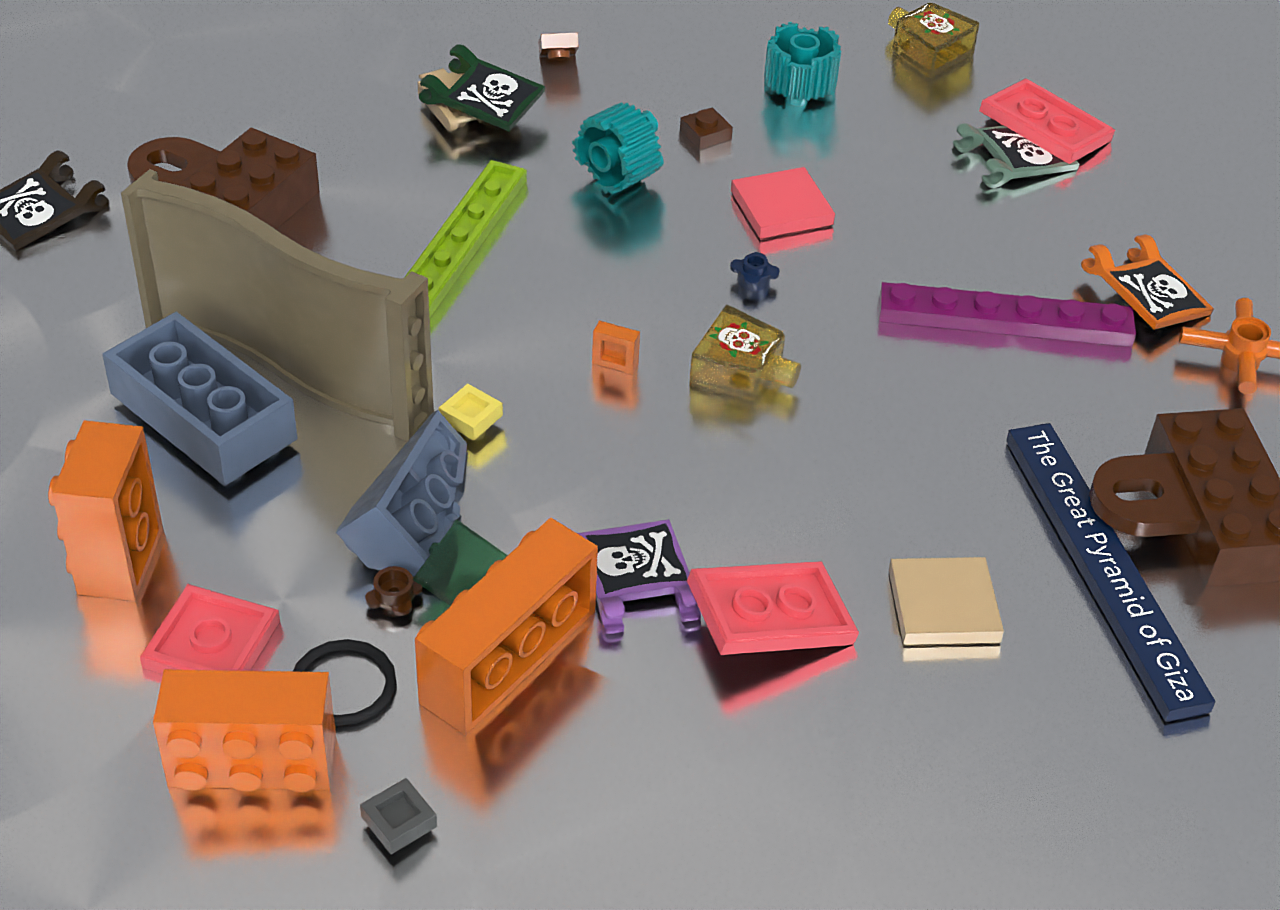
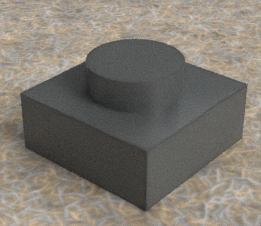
[360,778,437,854]

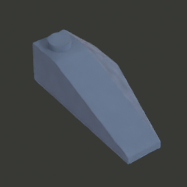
[336,410,467,582]

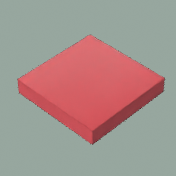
[731,167,835,238]
[140,584,280,674]

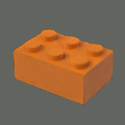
[48,420,163,601]
[153,669,336,792]

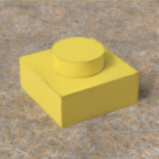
[438,383,503,440]

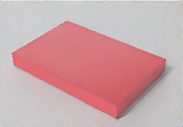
[979,78,1115,164]
[687,561,859,655]

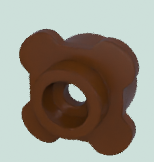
[365,566,423,616]

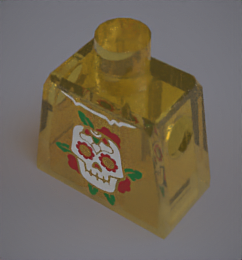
[888,3,980,78]
[689,305,801,401]

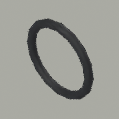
[293,639,397,726]

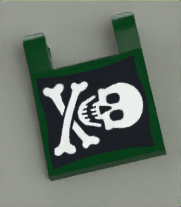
[419,44,545,132]

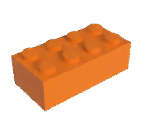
[415,517,598,736]

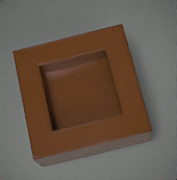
[680,107,733,150]

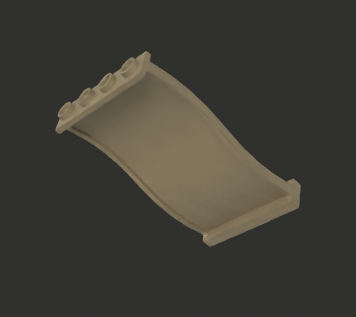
[121,169,434,442]

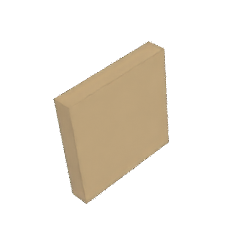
[889,557,1004,645]

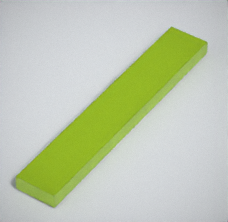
[404,160,527,318]

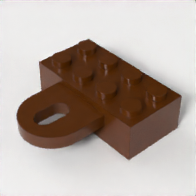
[127,127,320,229]
[1089,408,1280,587]

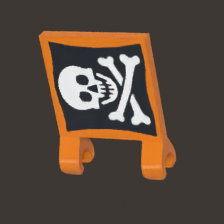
[1081,234,1214,330]

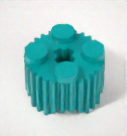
[764,22,841,106]
[572,102,664,194]

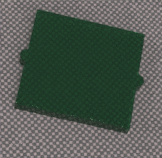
[413,520,508,606]

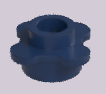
[730,252,780,291]

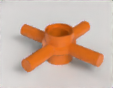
[1179,298,1280,394]

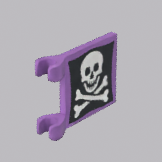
[577,519,701,634]

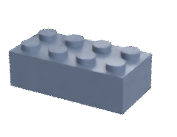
[102,311,298,486]

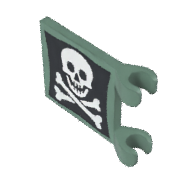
[952,123,1079,188]

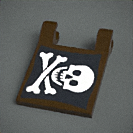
[0,150,110,251]

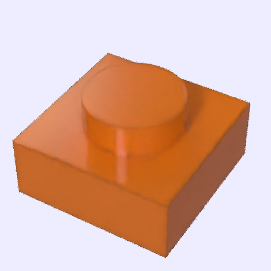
[592,320,640,375]

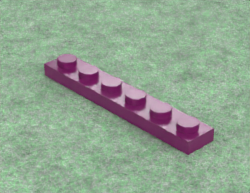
[879,282,1136,347]

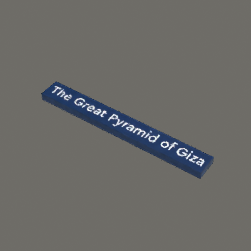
[1006,423,1216,722]

